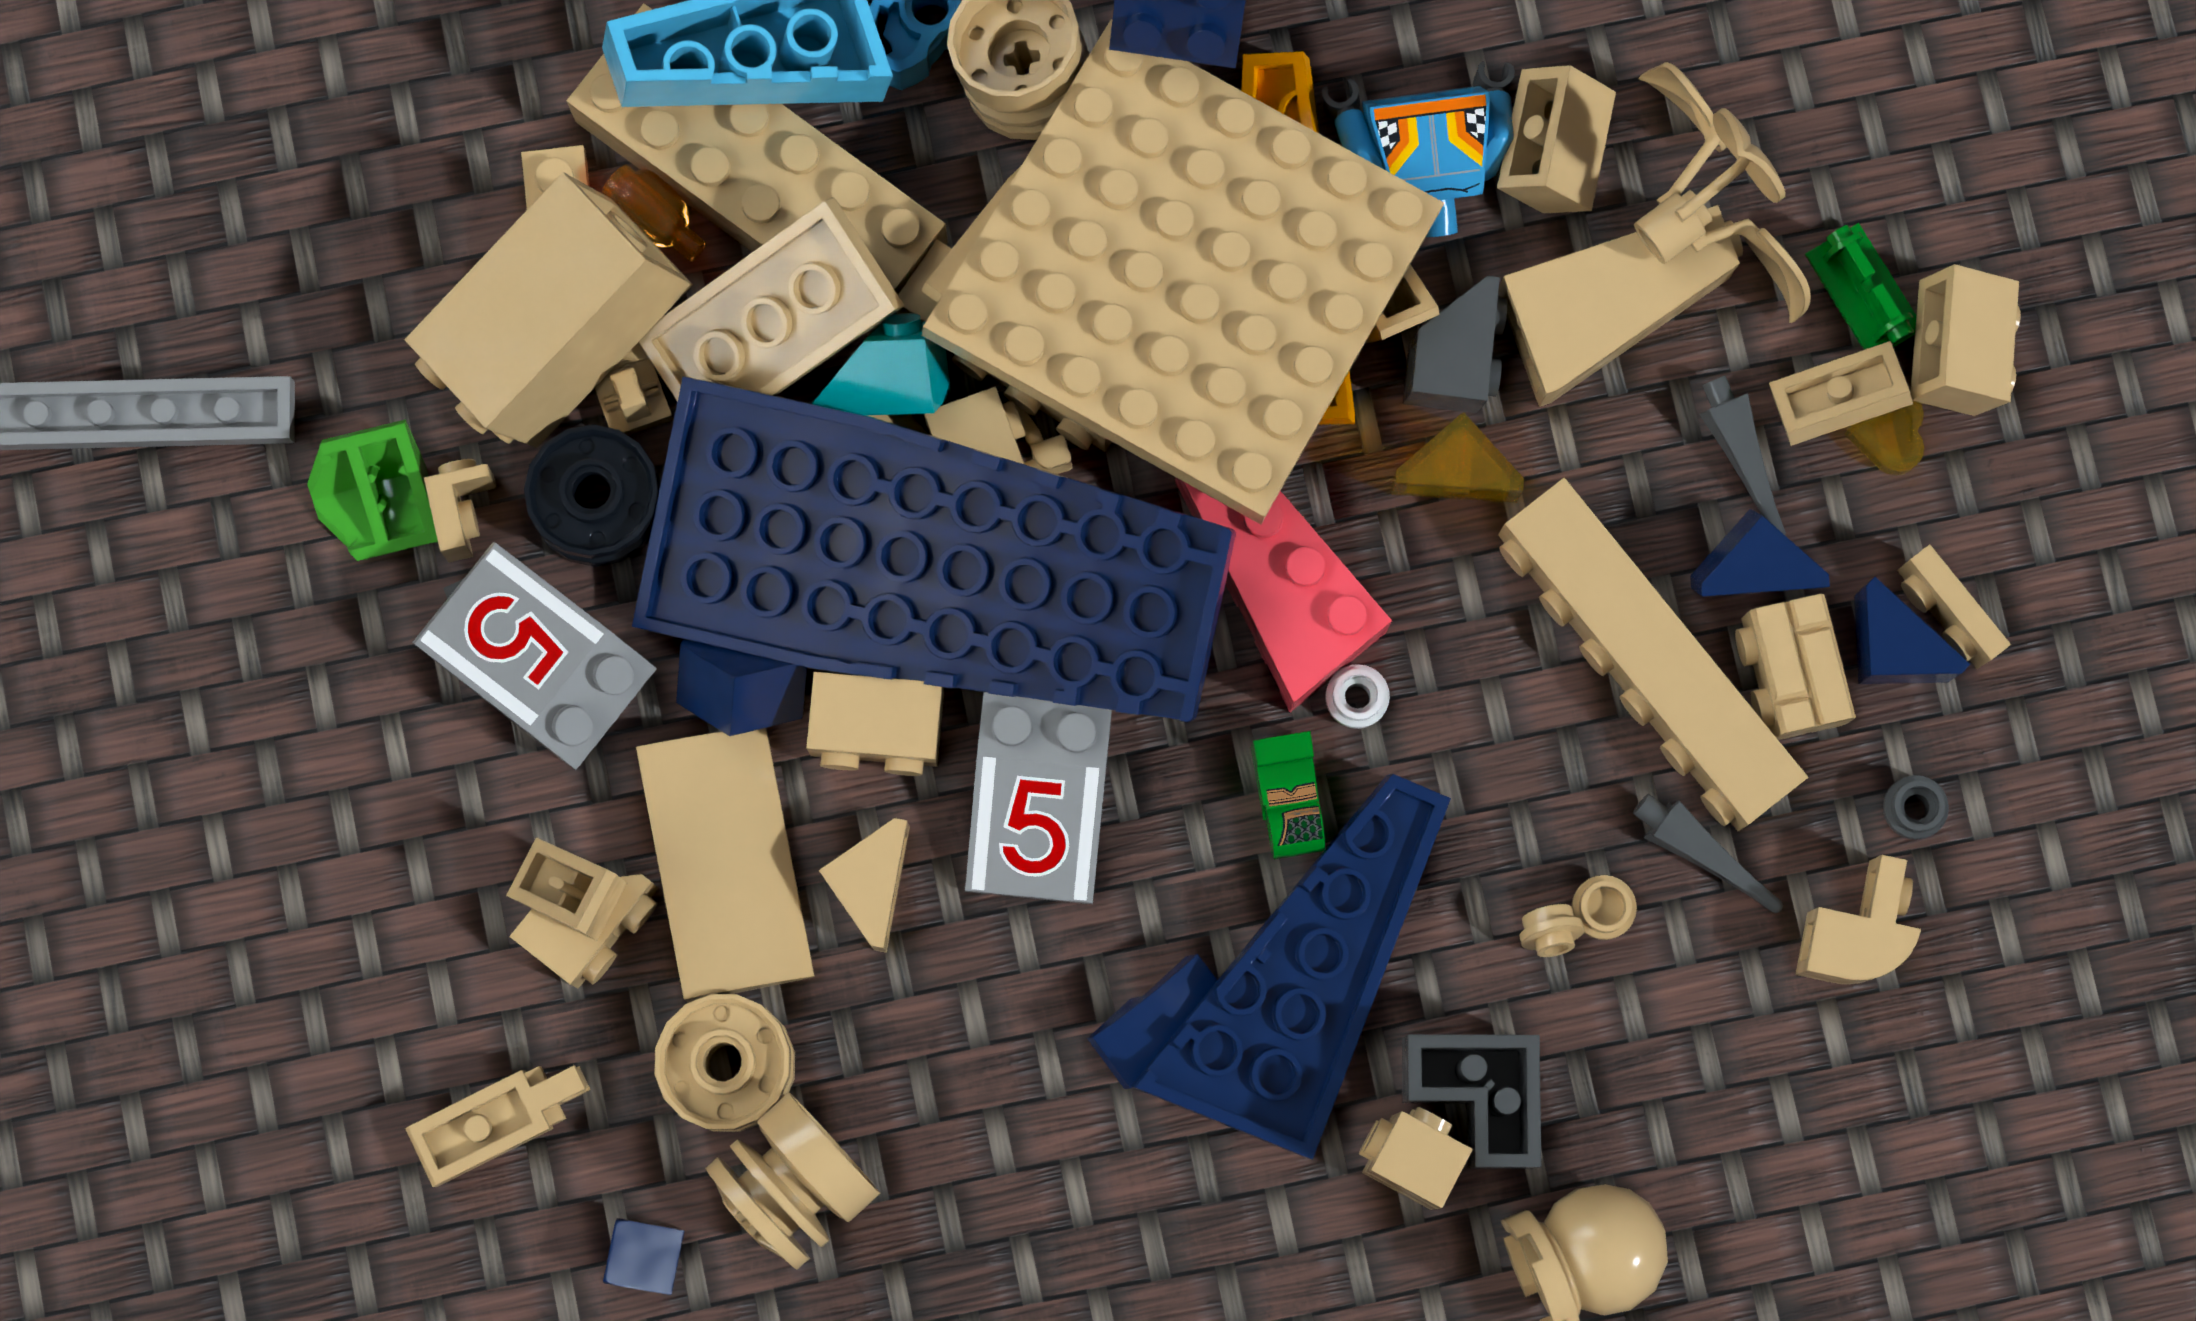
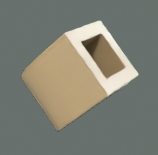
[1795,855,1921,984]

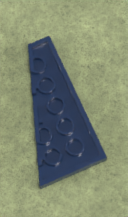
[1130,774,1451,1160]

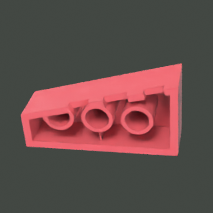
[1175,477,1392,713]

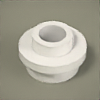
[1325,664,1390,729]

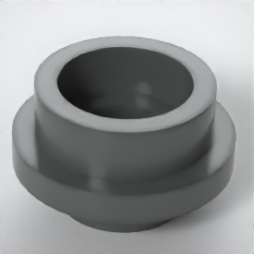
[1883,775,1949,840]

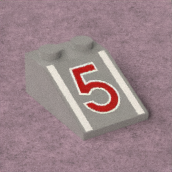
[412,542,657,770]
[965,692,1112,905]

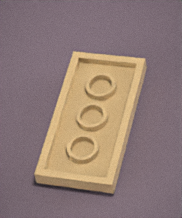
[639,197,905,402]

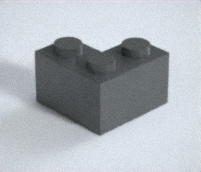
[1402,1034,1541,1169]

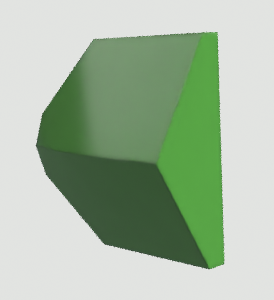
[307,419,438,561]

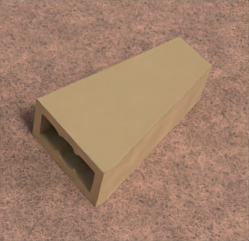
[1498,205,1743,407]

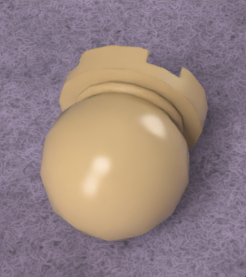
[1501,1184,1668,1321]

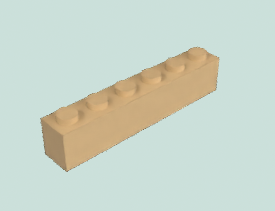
[1498,477,1808,831]

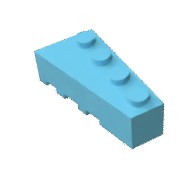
[602,0,893,107]

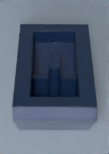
[1690,509,1830,597]
[1854,577,1970,684]
[676,640,808,736]

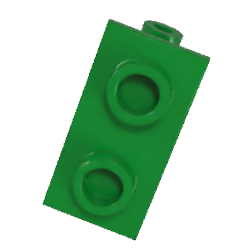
[1805,223,1917,350]

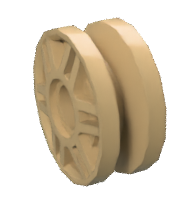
[654,994,795,1132]

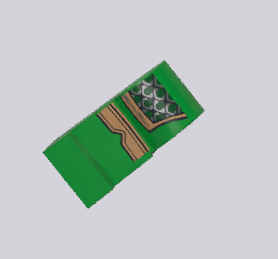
[1250,731,1325,860]

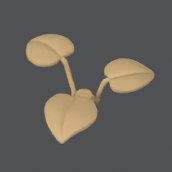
[1634,62,1811,323]

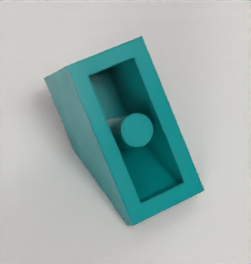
[812,313,952,415]

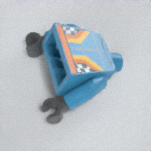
[1322,61,1515,237]

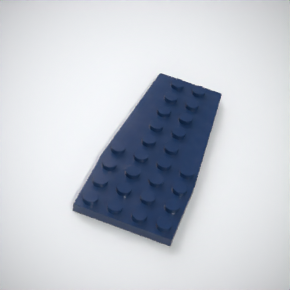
[632,376,1236,722]

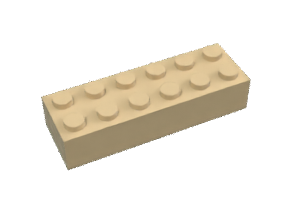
[566,3,948,337]

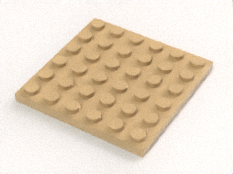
[922,19,1444,525]

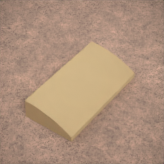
[636,728,815,1003]

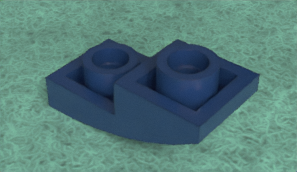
[1087,954,1217,1089]

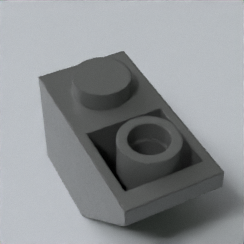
[1402,276,1507,414]

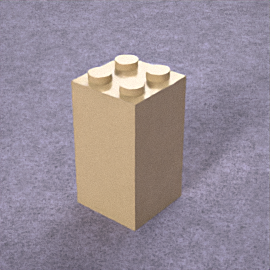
[404,172,693,448]

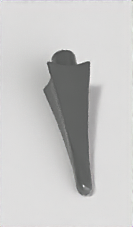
[1699,375,1786,536]
[1633,793,1783,913]

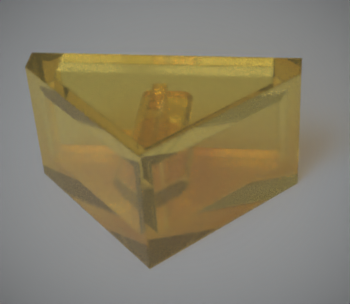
[1391,412,1524,503]

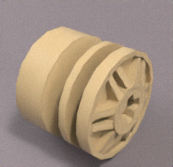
[947,0,1090,140]
[705,1092,881,1270]

